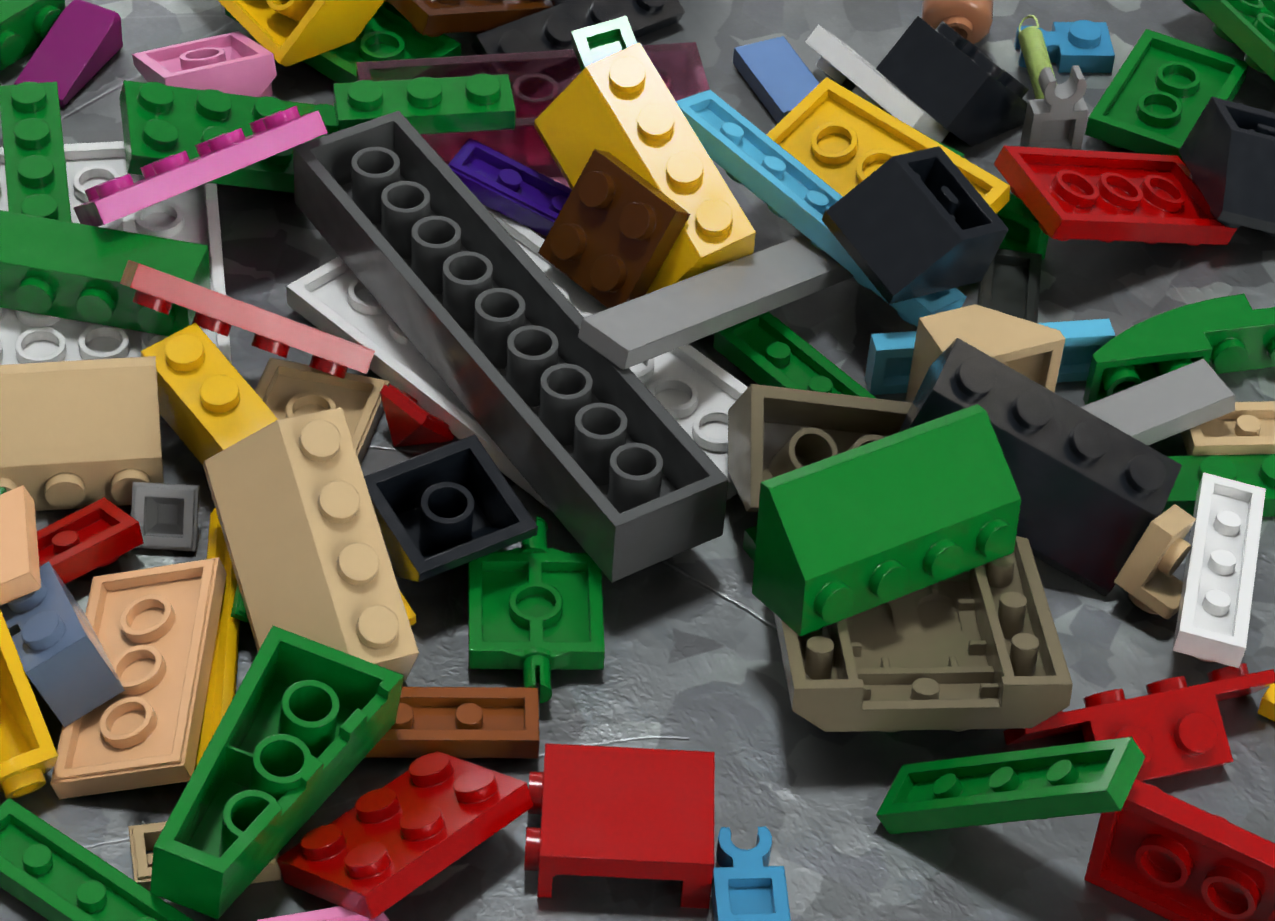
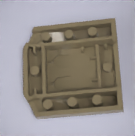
[774,536,1073,733]

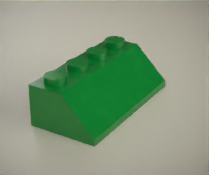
[752,404,1021,636]

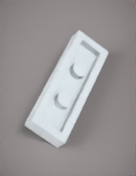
[805,24,950,143]

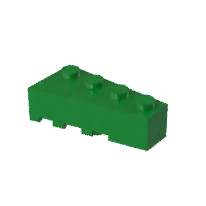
[150,625,404,919]

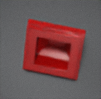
[380,384,455,447]

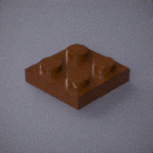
[538,149,690,309]

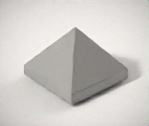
[131,482,200,551]

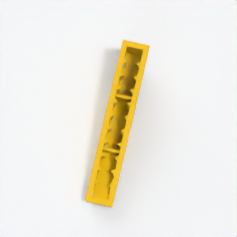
[141,322,417,626]

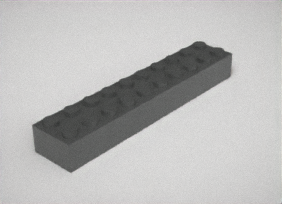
[293,111,729,582]

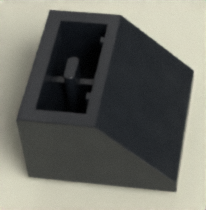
[876,16,1029,147]
[1178,97,1275,238]
[822,146,1009,304]

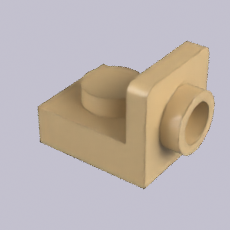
[1114,504,1196,619]

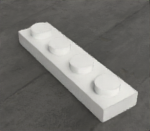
[1173,472,1266,668]

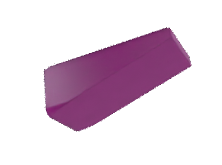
[14,0,123,107]

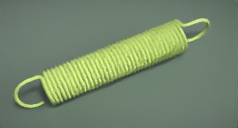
[1018,15,1057,99]

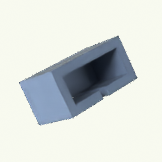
[0,561,125,727]

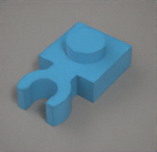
[1014,20,1115,73]
[711,826,791,921]

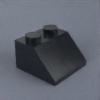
[364,434,538,582]

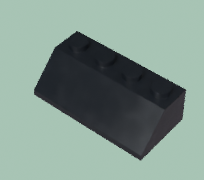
[899,338,1182,596]

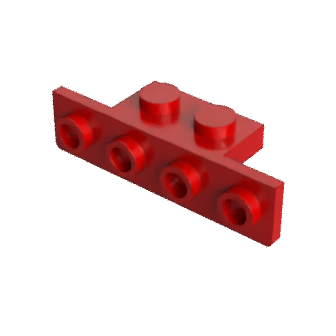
[1003,663,1275,783]

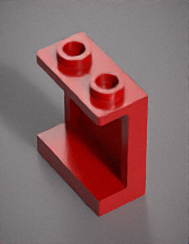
[524,743,715,909]

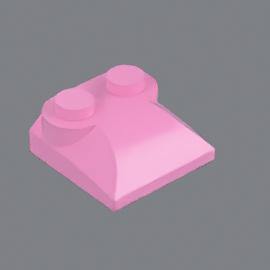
[132,31,277,98]

